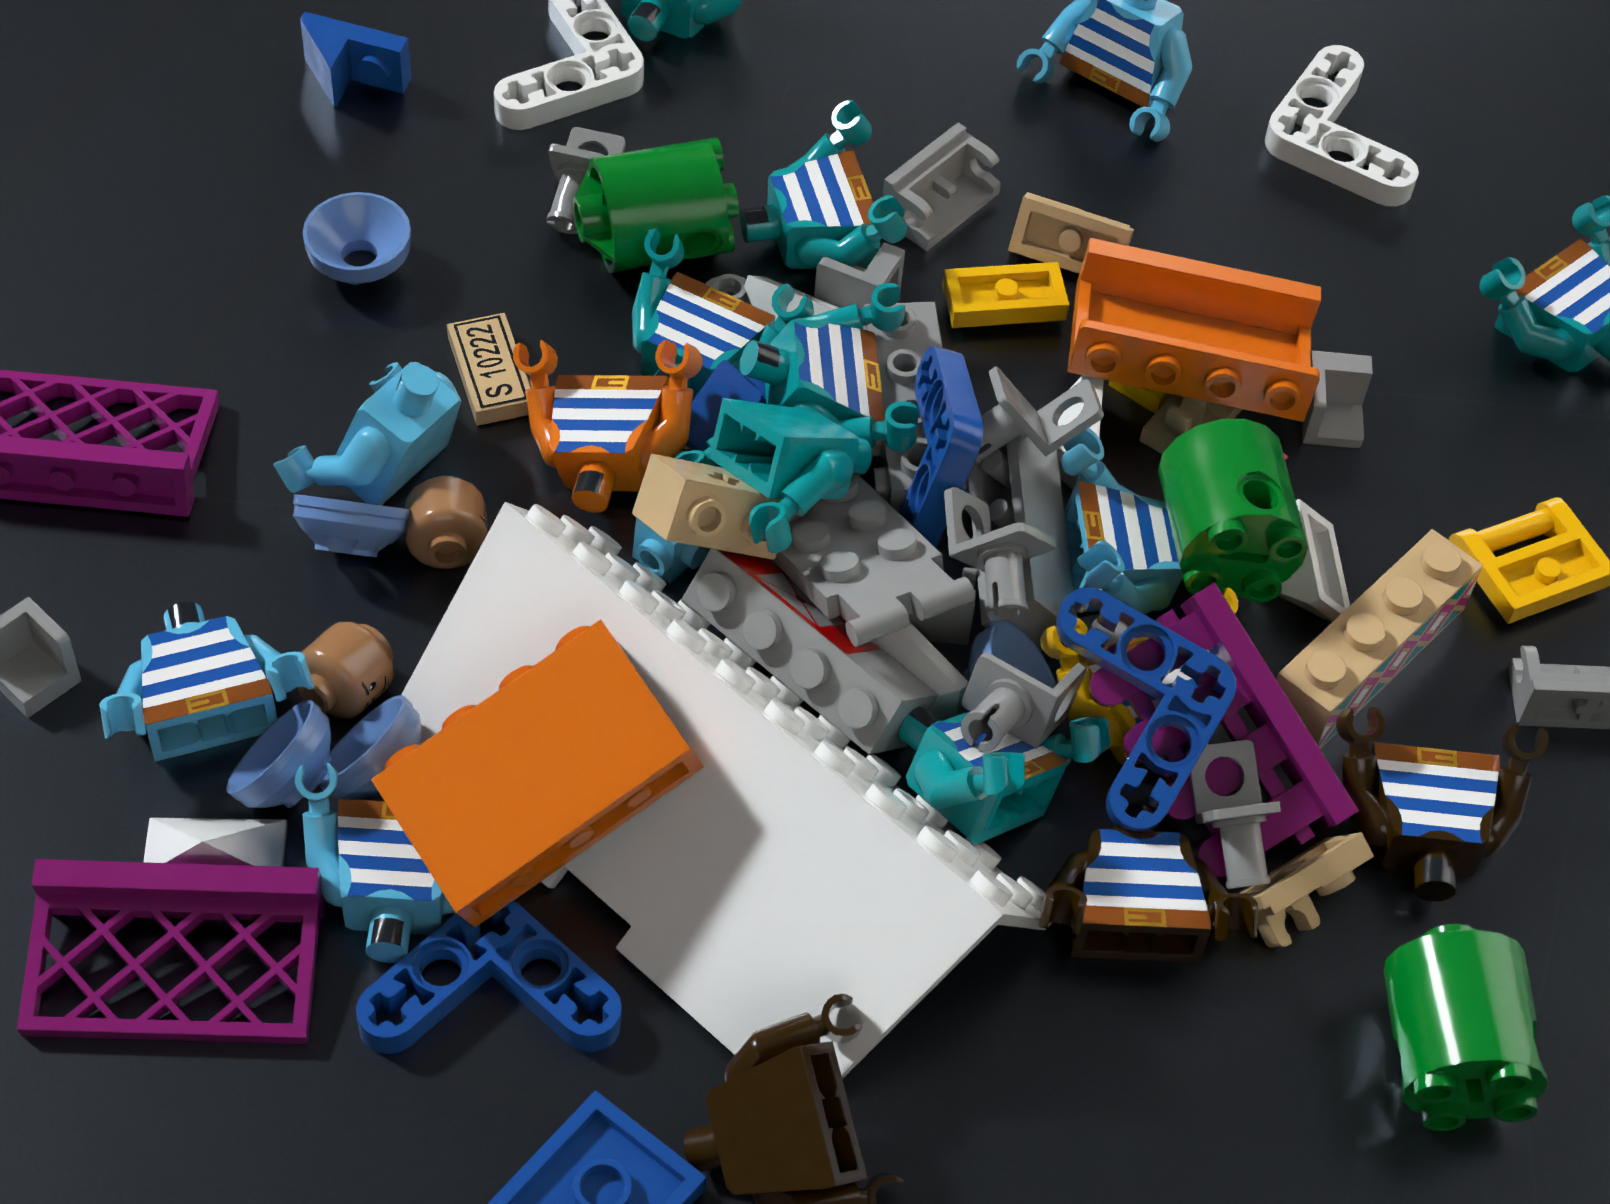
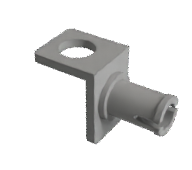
[546,127,626,234]
[974,366,1104,465]
[944,487,1056,621]
[961,652,1087,751]
[1186,740,1281,889]

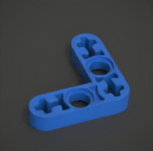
[898,346,983,548]
[1056,587,1236,831]
[355,901,622,1054]

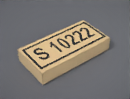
[447,313,531,426]

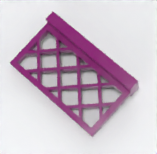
[0,369,220,517]
[17,859,325,1044]

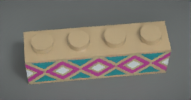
[1276,529,1483,749]

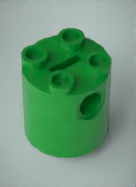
[573,137,739,273]
[1158,419,1308,603]
[1383,924,1548,1131]

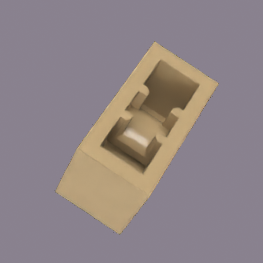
[632,454,781,560]

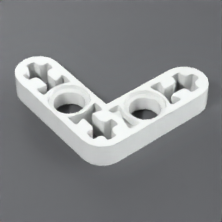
[494,0,644,130]
[1264,45,1419,206]

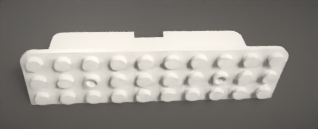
[401,502,1053,1079]

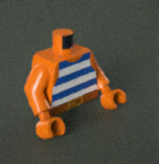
[513,340,703,513]

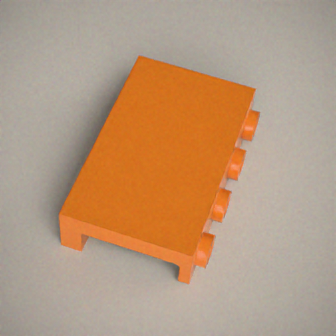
[1067,238,1321,422]
[371,619,704,927]

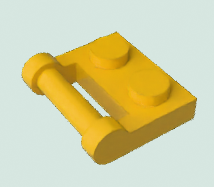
[1449,497,1610,624]

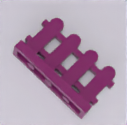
[1088,582,1359,878]

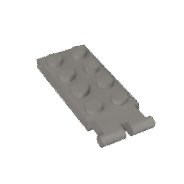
[773,475,975,647]

